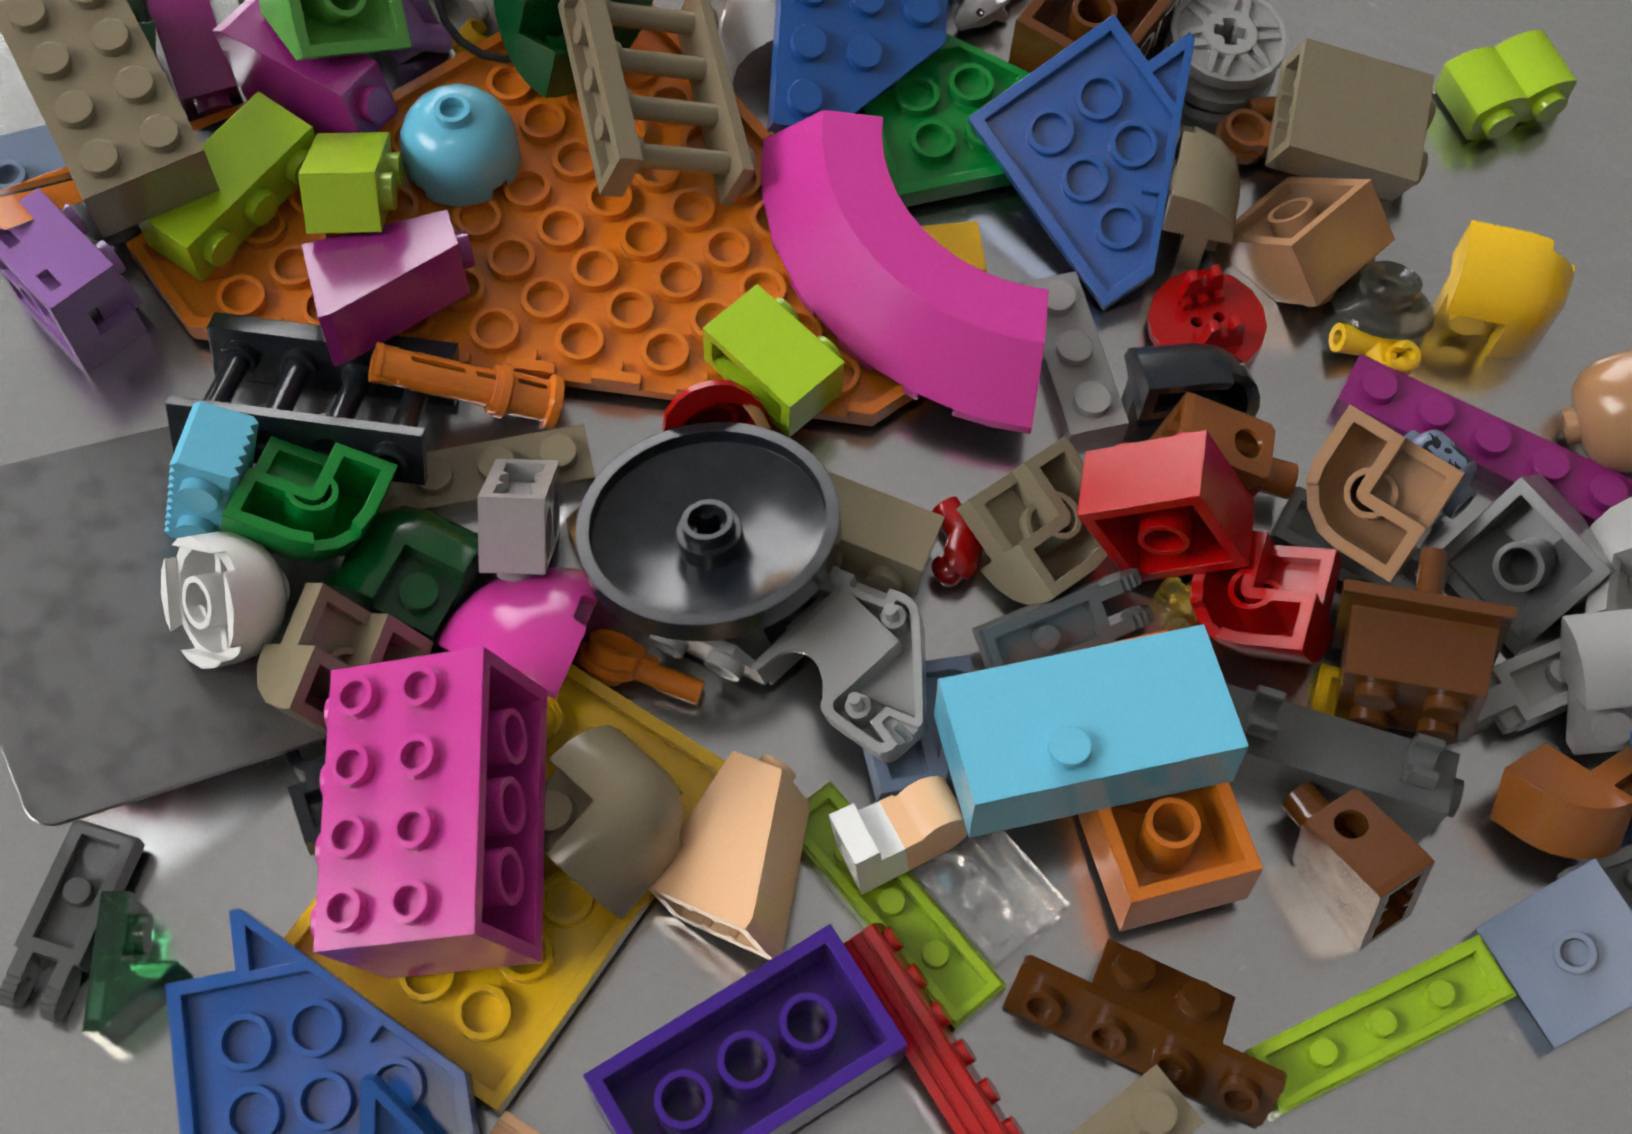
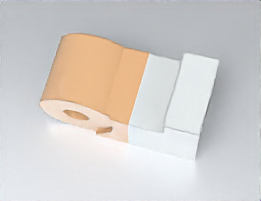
[829,776,968,895]

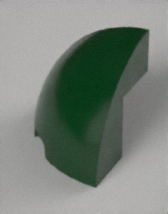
[494,0,653,98]

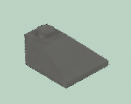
[1443,474,1615,656]

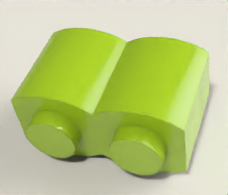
[1434,30,1578,140]

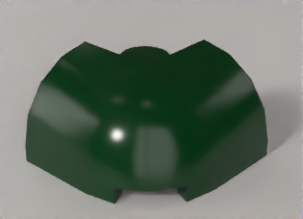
[321,505,479,642]

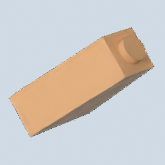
[649,751,811,960]

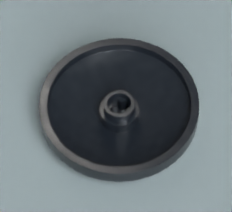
[575,422,842,642]

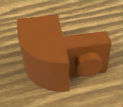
[1490,743,1632,859]

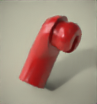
[931,496,984,587]

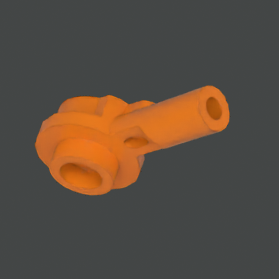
[577,629,705,705]

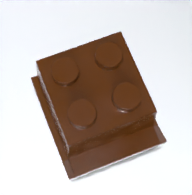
[1332,547,1518,745]

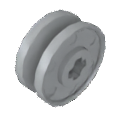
[1162,0,1288,113]

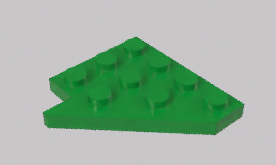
[859,33,1030,207]

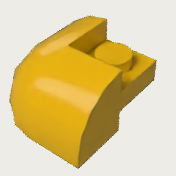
[1430,220,1576,358]

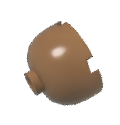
[1560,349,1632,474]

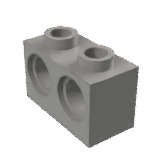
[477,458,560,582]

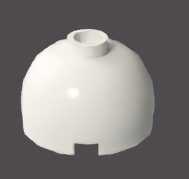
[161,532,290,669]

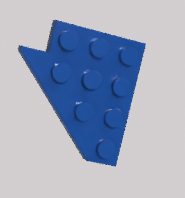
[968,14,1195,311]
[165,908,479,1134]

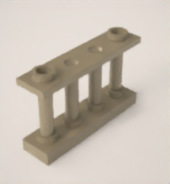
[558,0,755,206]

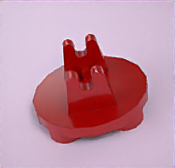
[1147,264,1267,366]

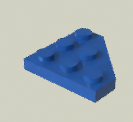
[767,0,948,133]

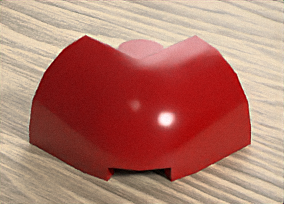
[1190,531,1342,664]

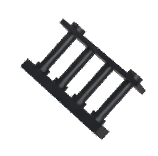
[165,312,459,486]

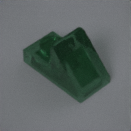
[82,891,194,1047]

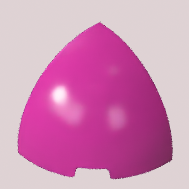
[434,567,598,699]

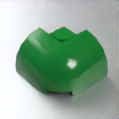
[221,436,398,563]

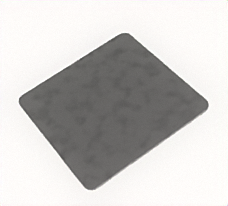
[0,403,337,826]

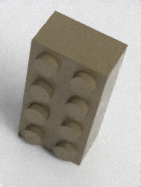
[0,0,220,238]

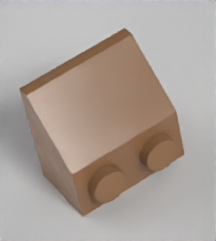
[1216,176,1395,307]

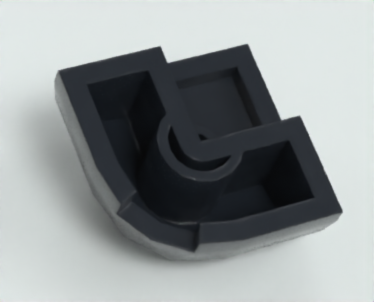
[1121,342,1260,428]

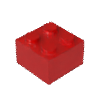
[1077,430,1255,582]

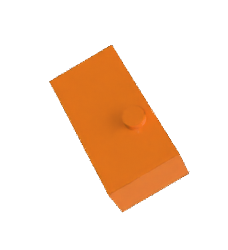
[1077,629,1264,932]

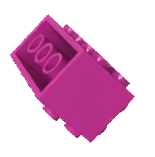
[310,646,547,979]

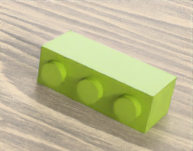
[138,91,316,282]

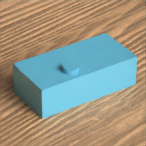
[934,624,1249,838]

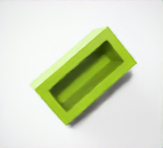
[298,132,404,234]
[703,284,845,438]

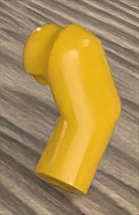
[1329,323,1422,375]

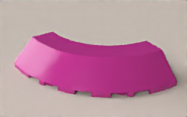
[761,110,1049,434]

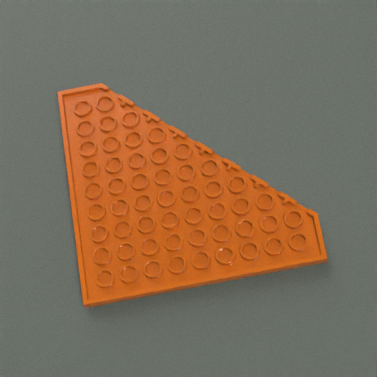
[126,4,913,426]

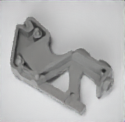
[647,566,927,763]

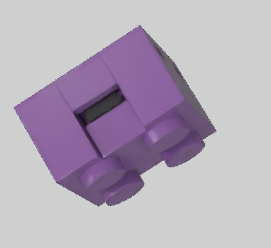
[0,188,147,374]

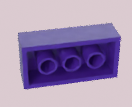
[583,923,908,1134]

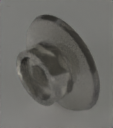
[1330,261,1435,340]

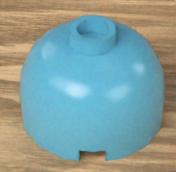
[400,84,521,207]

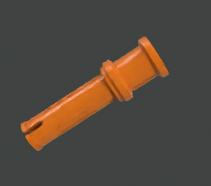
[368,342,565,430]

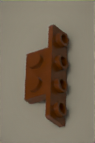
[1004,938,1287,1126]

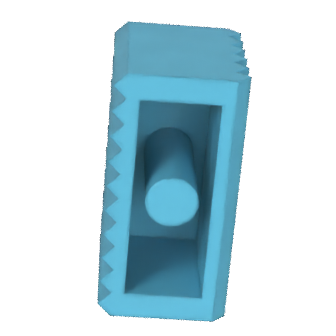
[164,401,258,539]

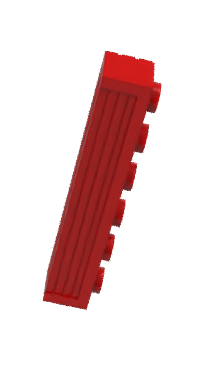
[843,923,1024,1134]

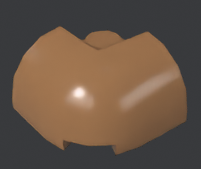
[1305,404,1466,583]

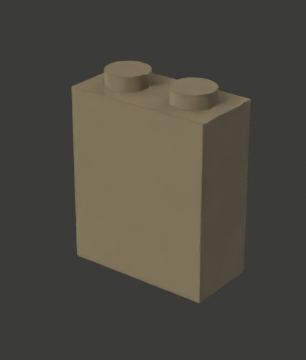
[1265,38,1436,202]

